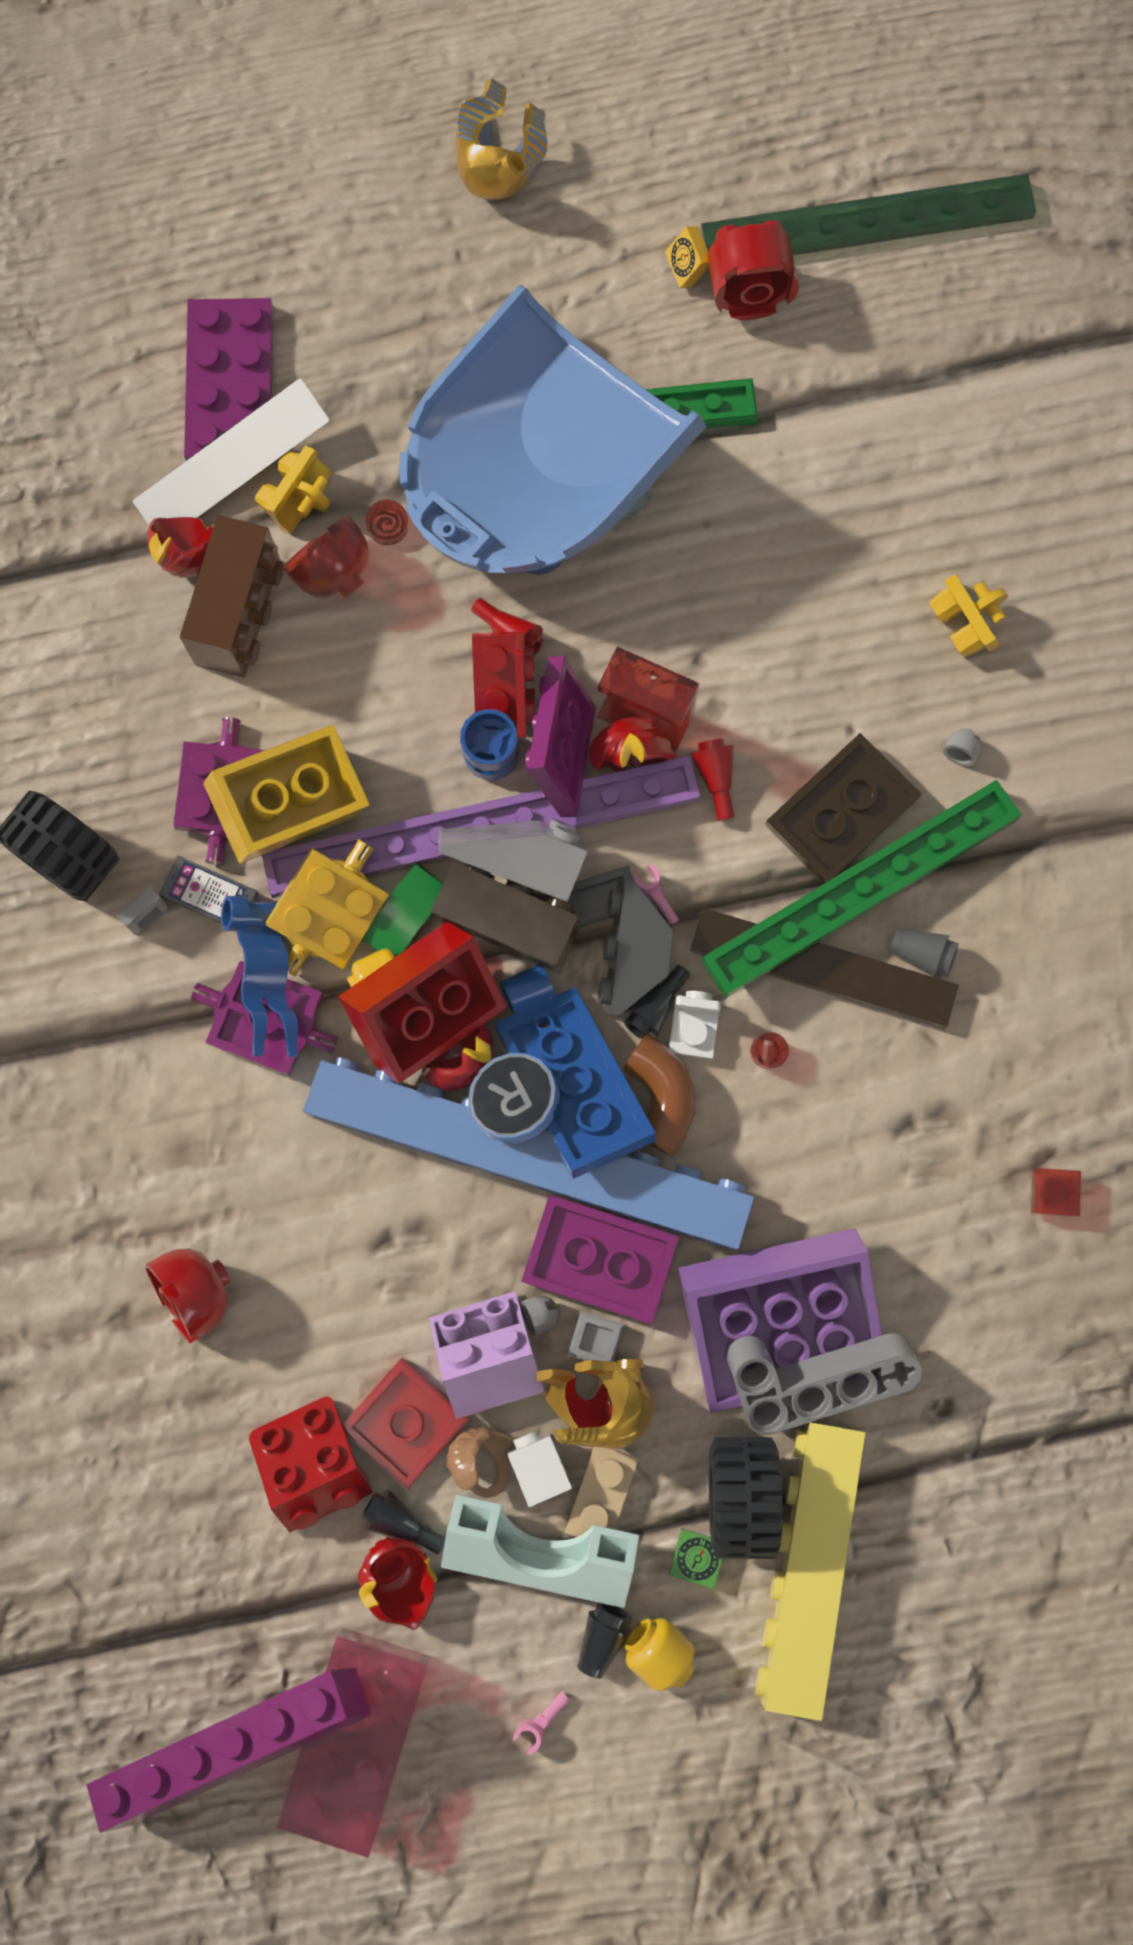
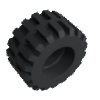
[0,790,119,902]
[708,1437,783,1559]

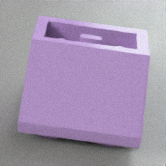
[429,1291,545,1419]

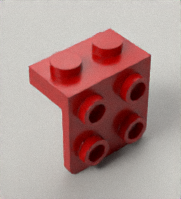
[249,1396,374,1533]

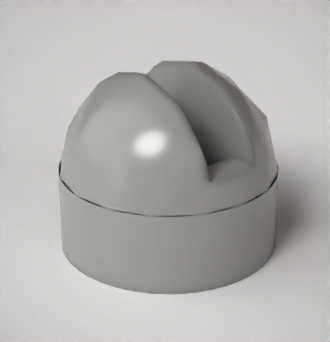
[943,729,982,767]
[521,1296,559,1336]

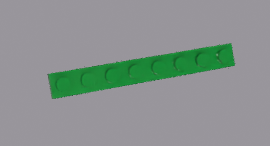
[701,780,1022,999]

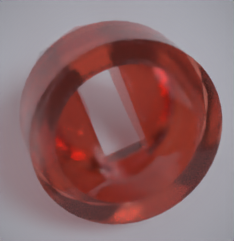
[750,1032,789,1069]

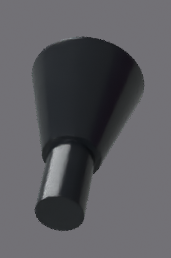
[623,965,690,1039]
[362,1488,446,1555]

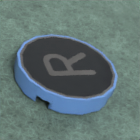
[468,1053,560,1143]

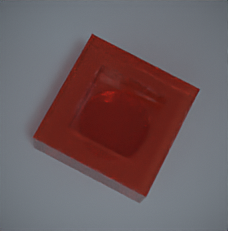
[1031,1168,1081,1217]

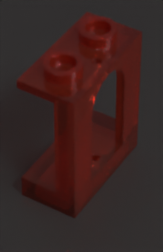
[597,646,700,753]

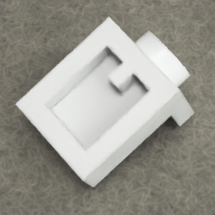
[669,991,721,1061]

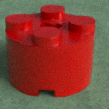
[707,220,799,320]

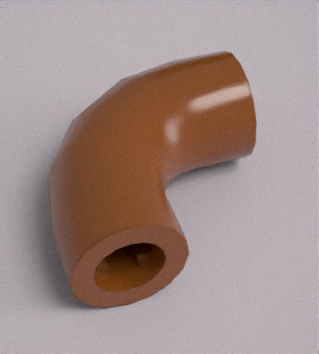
[623,1034,695,1158]

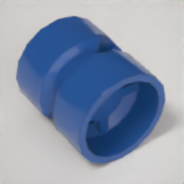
[460,709,519,781]

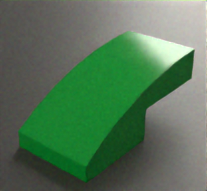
[362,864,444,956]

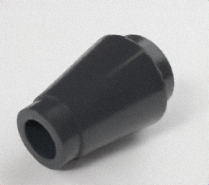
[577,1602,632,1679]

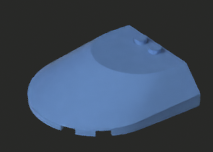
[399,285,706,573]

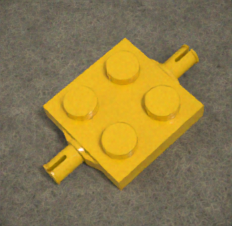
[265,839,389,977]

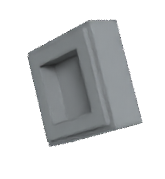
[116,886,169,935]
[567,1311,624,1361]

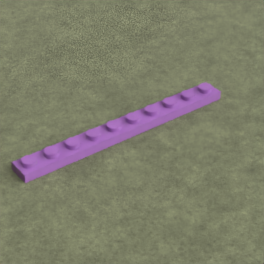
[262,756,700,898]

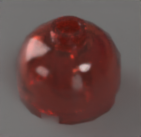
[283,515,370,599]

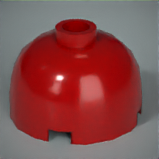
[145,1248,231,1343]

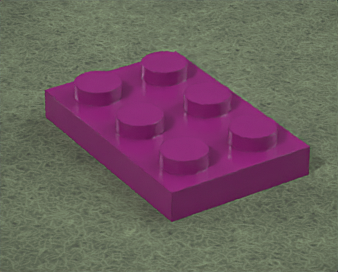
[525,655,596,818]
[521,1194,679,1324]

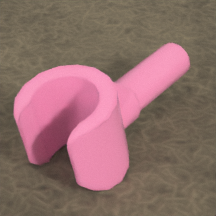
[634,865,679,926]
[513,1691,570,1754]

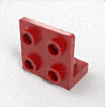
[472,632,536,739]

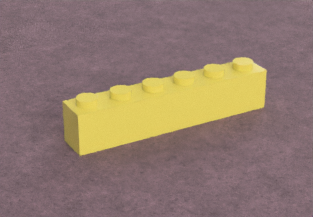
[755,1422,865,1721]

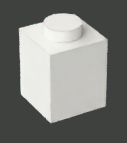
[507,1430,572,1507]

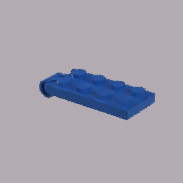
[494,964,656,1179]

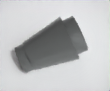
[889,928,959,977]

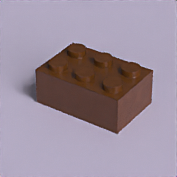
[179,515,284,678]

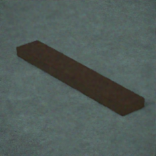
[690,908,959,1029]

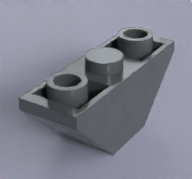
[598,880,673,1015]

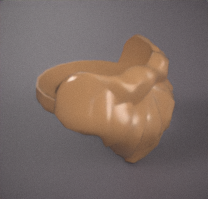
[446,1426,512,1498]

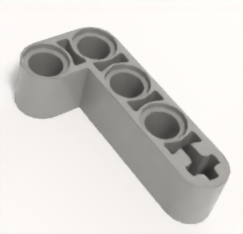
[727,1333,922,1435]

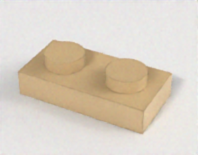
[565,1447,639,1537]

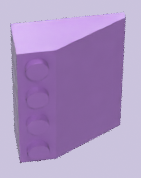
[678,1228,882,1413]

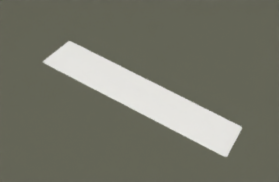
[133,379,329,525]

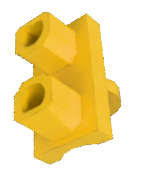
[255,445,332,535]
[929,574,1008,658]

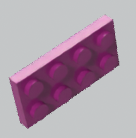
[184,298,274,461]

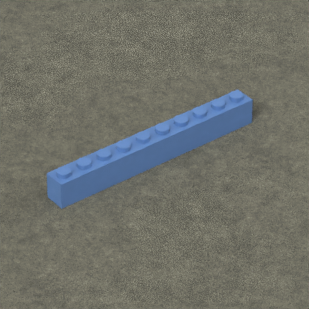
[303,1057,754,1251]

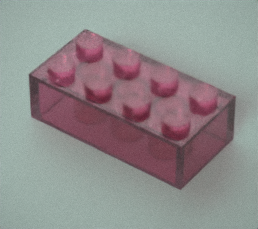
[277,1628,432,1858]

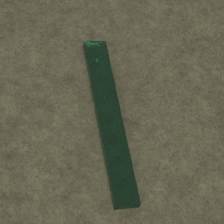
[701,173,1036,256]

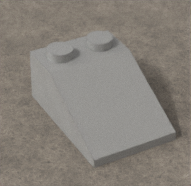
[437,818,588,902]

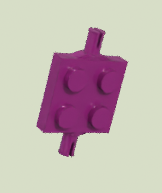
[173,717,265,865]
[191,961,338,1077]

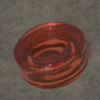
[365,499,409,545]

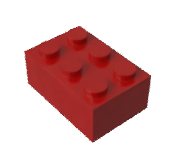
[338,921,507,1084]

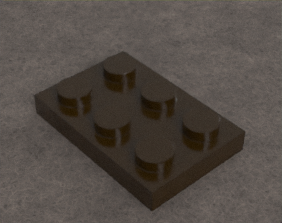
[765,733,922,884]

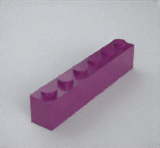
[86,1668,371,1833]

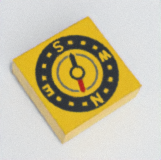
[665,226,708,288]

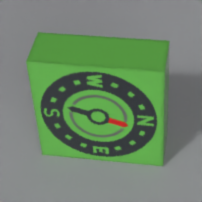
[668,1528,722,1589]

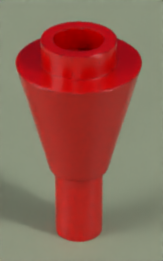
[471,598,544,656]
[691,738,735,821]

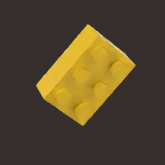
[203,724,370,864]

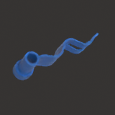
[221,895,298,1057]

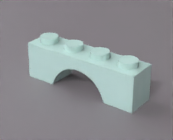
[441,1495,639,1608]

